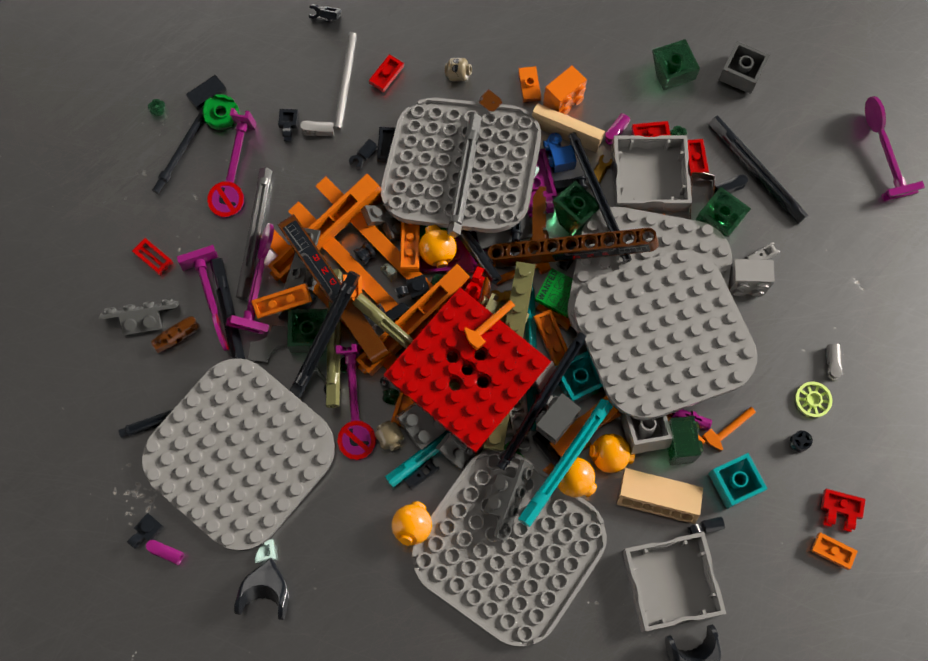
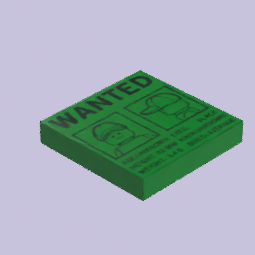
[534,268,573,318]

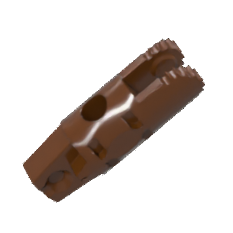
[151,316,200,353]

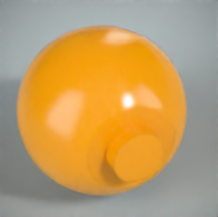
[419,225,457,268]
[589,433,635,473]
[557,457,597,497]
[392,501,432,546]

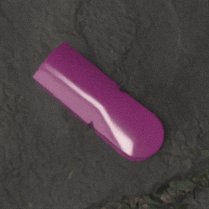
[605,113,630,145]
[146,540,184,565]

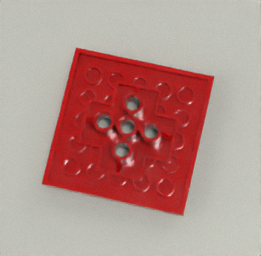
[383,287,552,453]

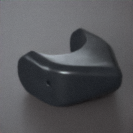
[234,558,289,620]
[665,624,721,661]

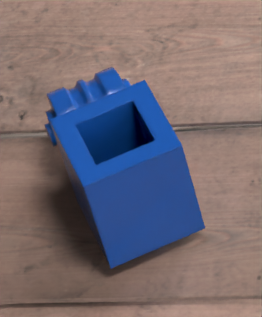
[543,133,577,173]

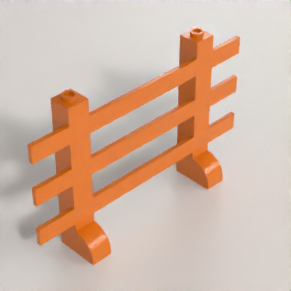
[260,174,471,376]

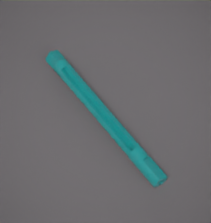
[518,399,613,527]
[385,430,457,487]

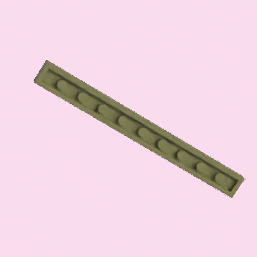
[484,262,536,452]

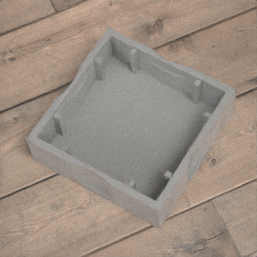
[611,135,692,212]
[622,532,726,633]

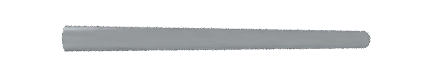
[334,32,356,130]

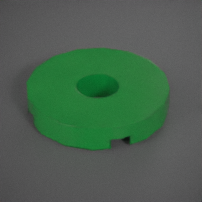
[203,94,239,130]

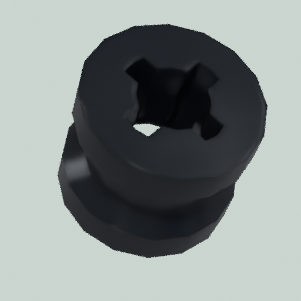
[353,241,377,265]
[789,430,813,453]

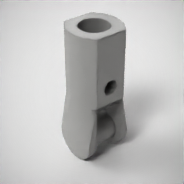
[300,121,334,136]
[745,242,780,260]
[826,344,842,381]

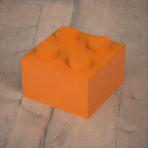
[543,65,587,115]

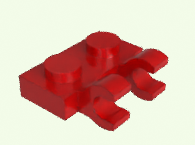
[466,266,486,301]
[821,489,866,532]

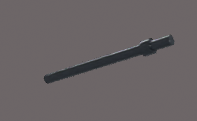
[152,107,204,194]

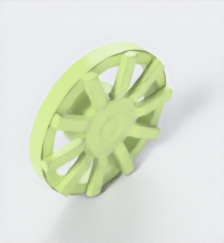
[795,382,833,418]

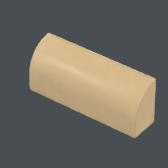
[532,103,605,153]
[616,468,703,524]

